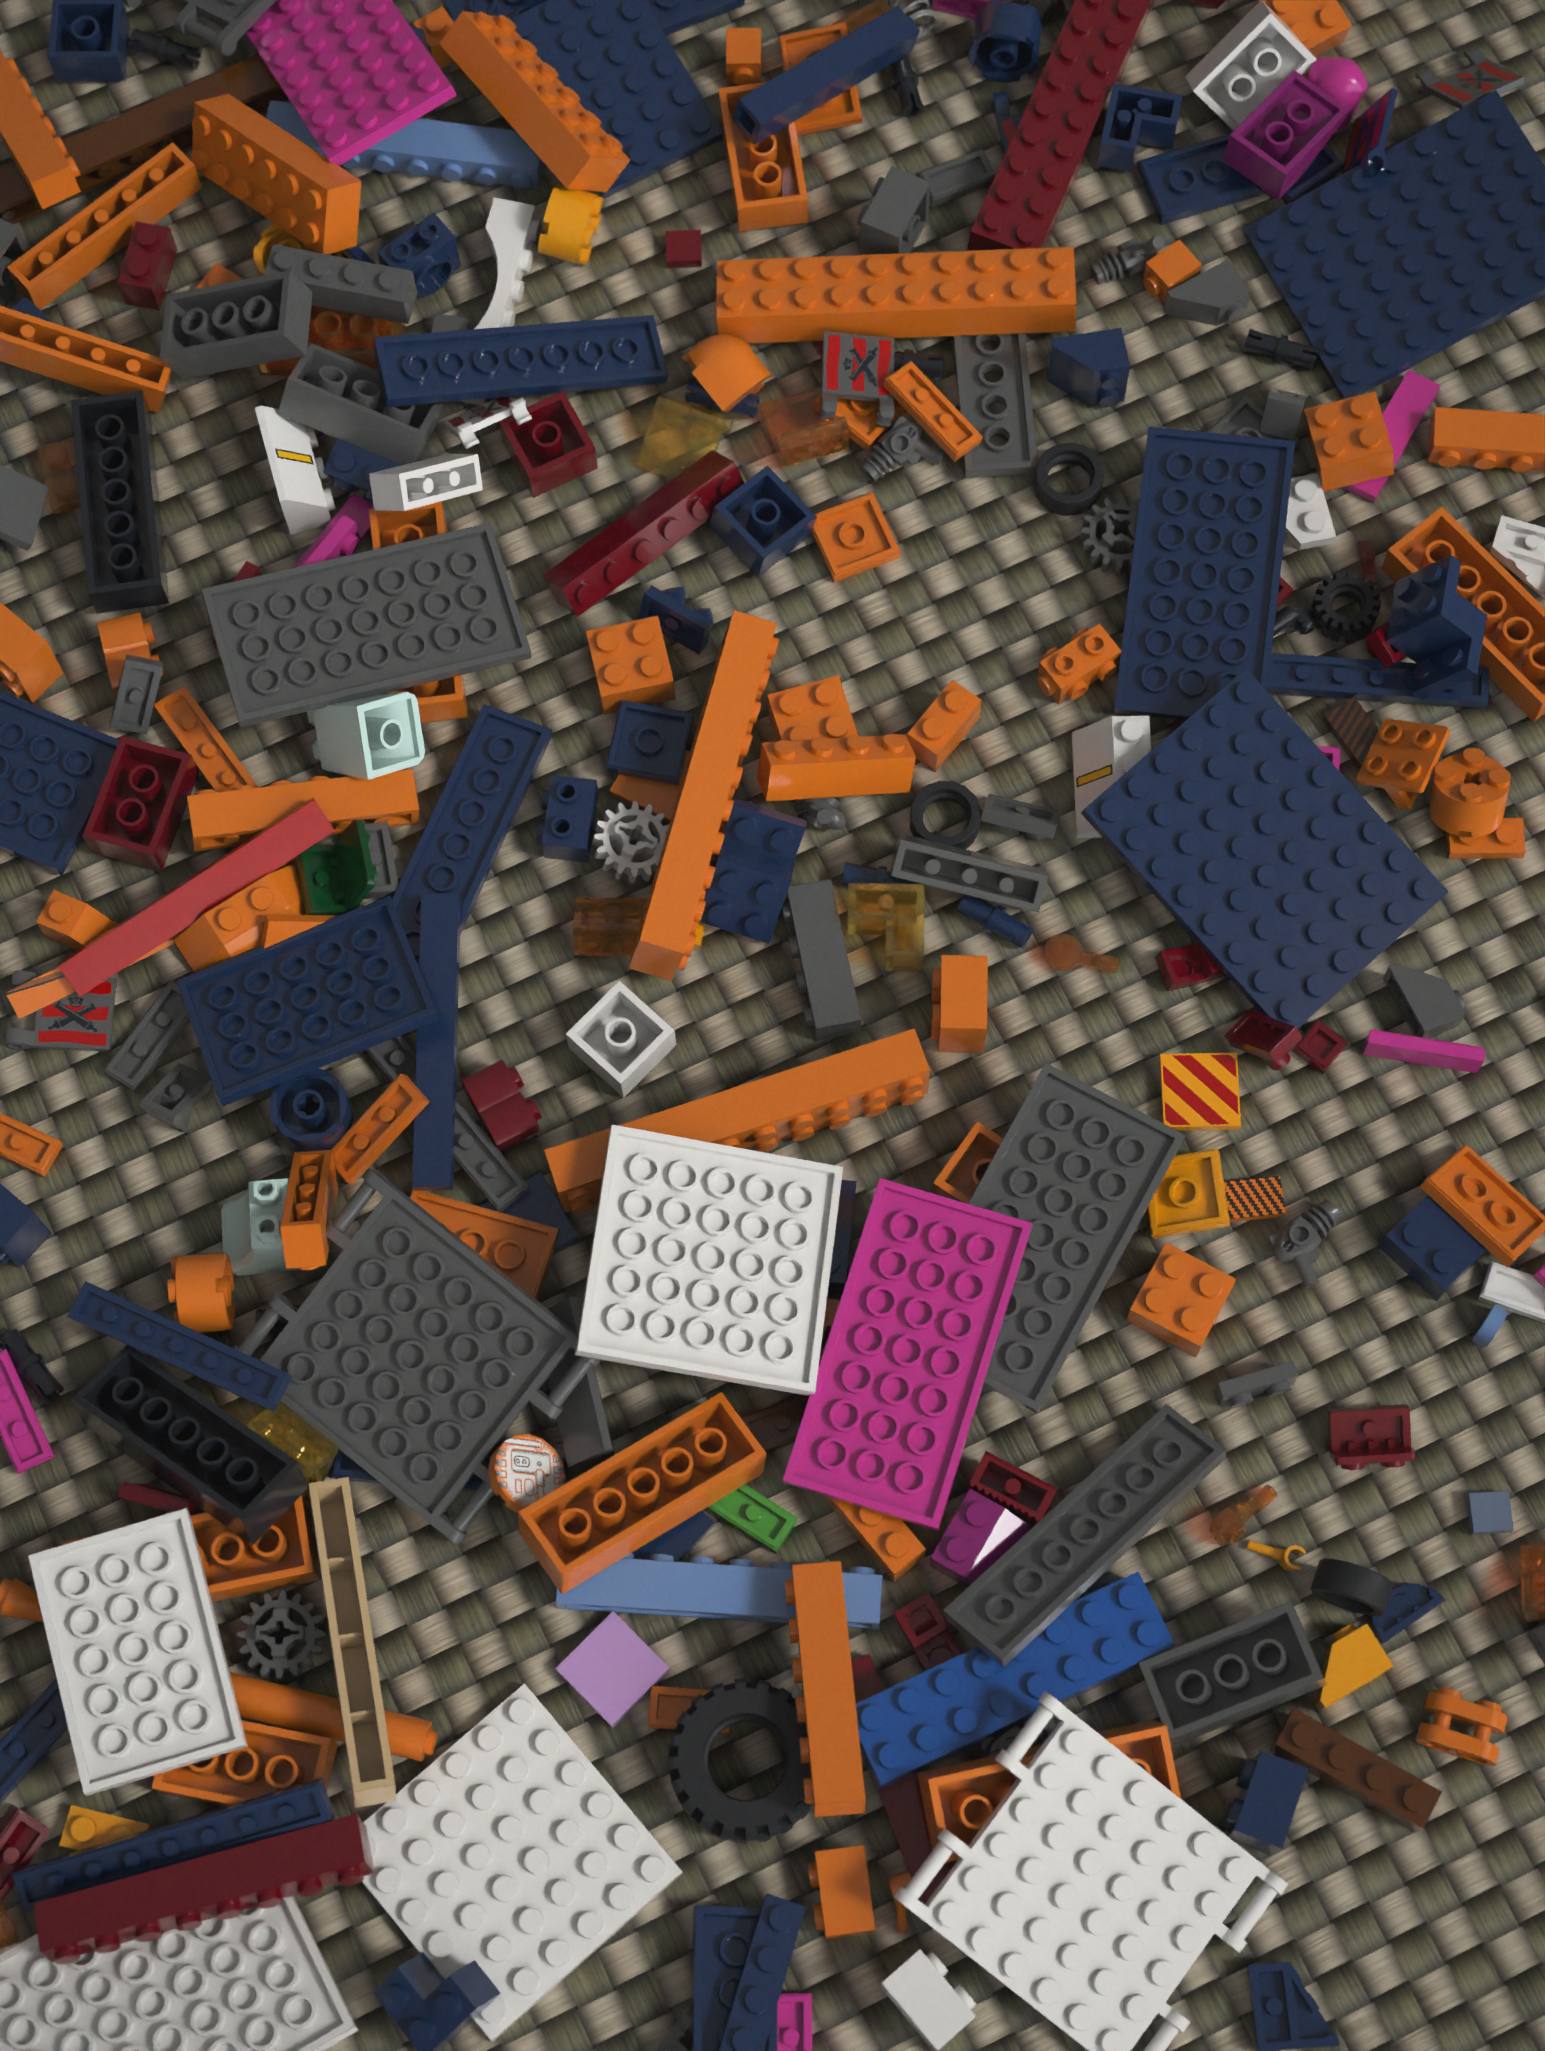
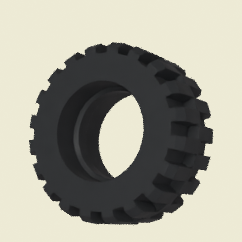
[667,1678,812,1843]

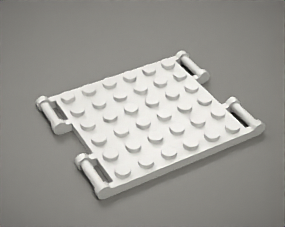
[893,1692,1288,2051]

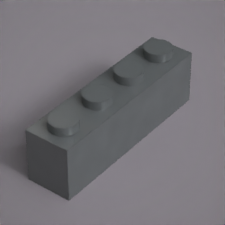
[264,244,418,324]
[890,833,1048,913]
[782,879,861,1041]

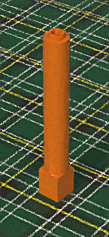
[229,1672,438,1762]

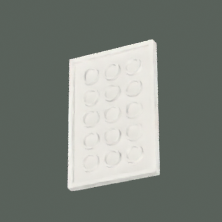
[28,1508,248,1796]

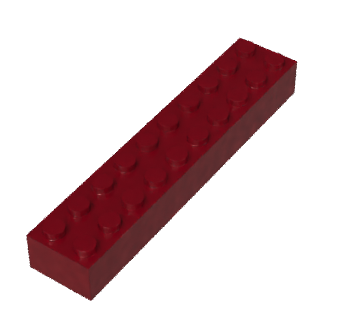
[967,0,1155,251]

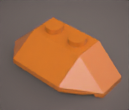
[173,863,305,973]

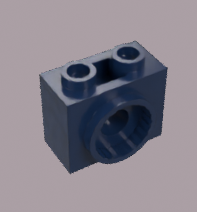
[377,213,461,298]

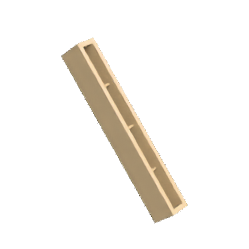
[308,1477,396,1808]

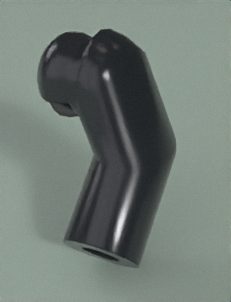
[1273,606,1317,637]

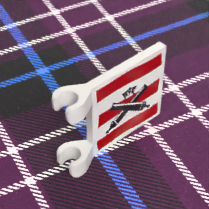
[443,396,532,449]

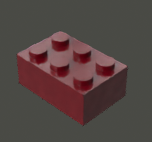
[83,736,199,872]

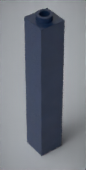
[733,6,920,145]

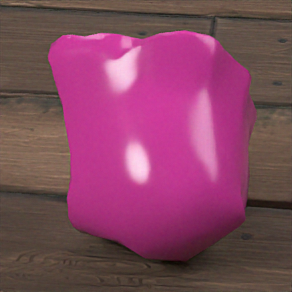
[1304,57,1368,132]

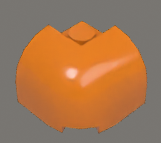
[682,334,771,412]

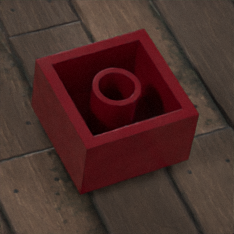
[499,391,598,498]

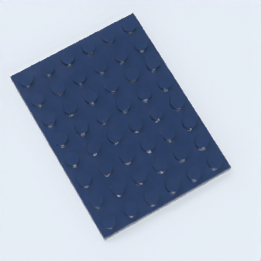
[1244,90,1545,399]
[1081,668,1448,1029]

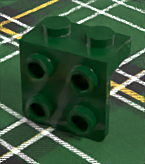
[295,819,377,916]

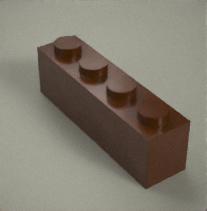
[1269,1708,1442,1833]

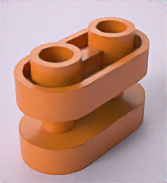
[1415,1687,1508,1766]

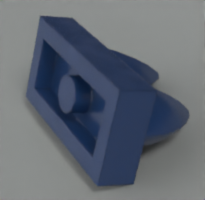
[638,586,714,654]

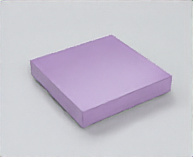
[555,1611,670,1728]

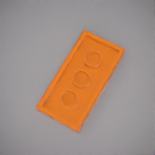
[409,1189,559,1300]

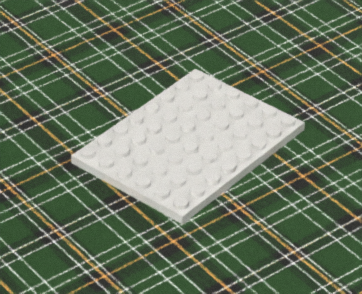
[0,1896,358,2051]

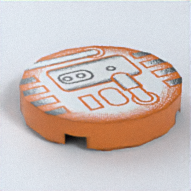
[488,1434,566,1512]

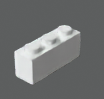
[369,454,483,511]

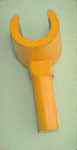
[1247,1540,1306,1572]

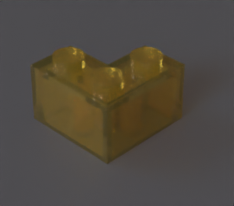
[848,883,925,971]

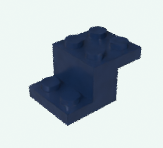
[1386,555,1487,700]
[700,798,807,943]

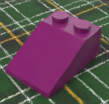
[1223,70,1350,200]
[929,1488,1033,1588]

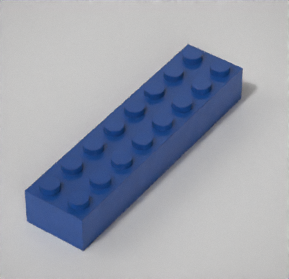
[856,1571,1175,1791]

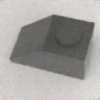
[1164,260,1251,326]
[1383,963,1466,1039]

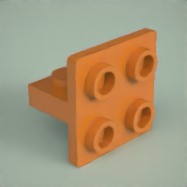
[1356,719,1451,810]

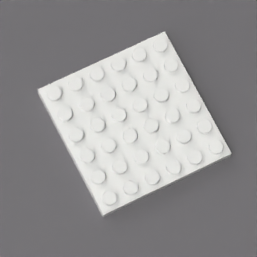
[575,1125,843,1396]
[362,1683,683,2042]

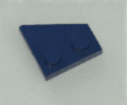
[1247,1962,1339,2051]

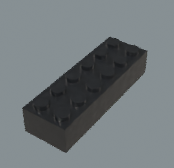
[71,391,170,614]
[72,1345,308,1545]

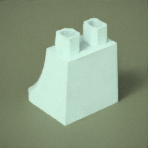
[307,692,425,780]
[221,1178,300,1276]

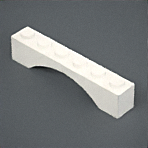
[461,197,542,405]

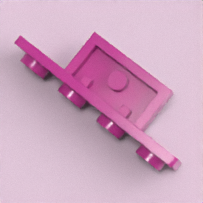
[293,494,374,568]

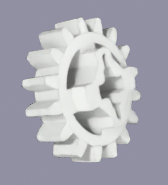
[592,801,669,883]

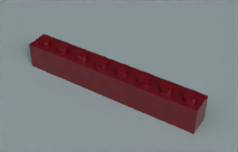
[34,1814,375,1964]

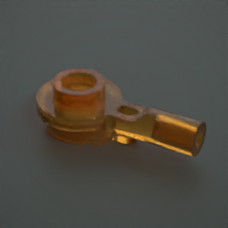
[1044,934,1120,973]
[1210,1485,1277,1545]

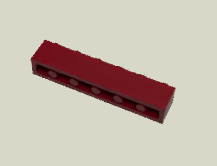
[542,450,744,617]

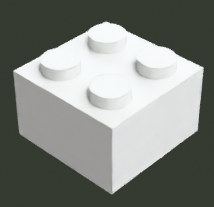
[566,981,677,1098]
[880,1949,976,2051]

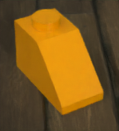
[1315,1623,1393,1712]

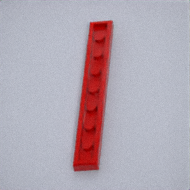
[58,798,335,997]

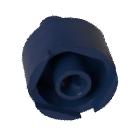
[969,0,1042,83]
[269,1068,353,1152]

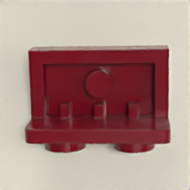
[1327,1404,1416,1470]

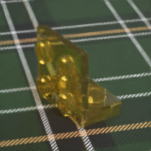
[638,396,734,478]
[248,1402,340,1506]

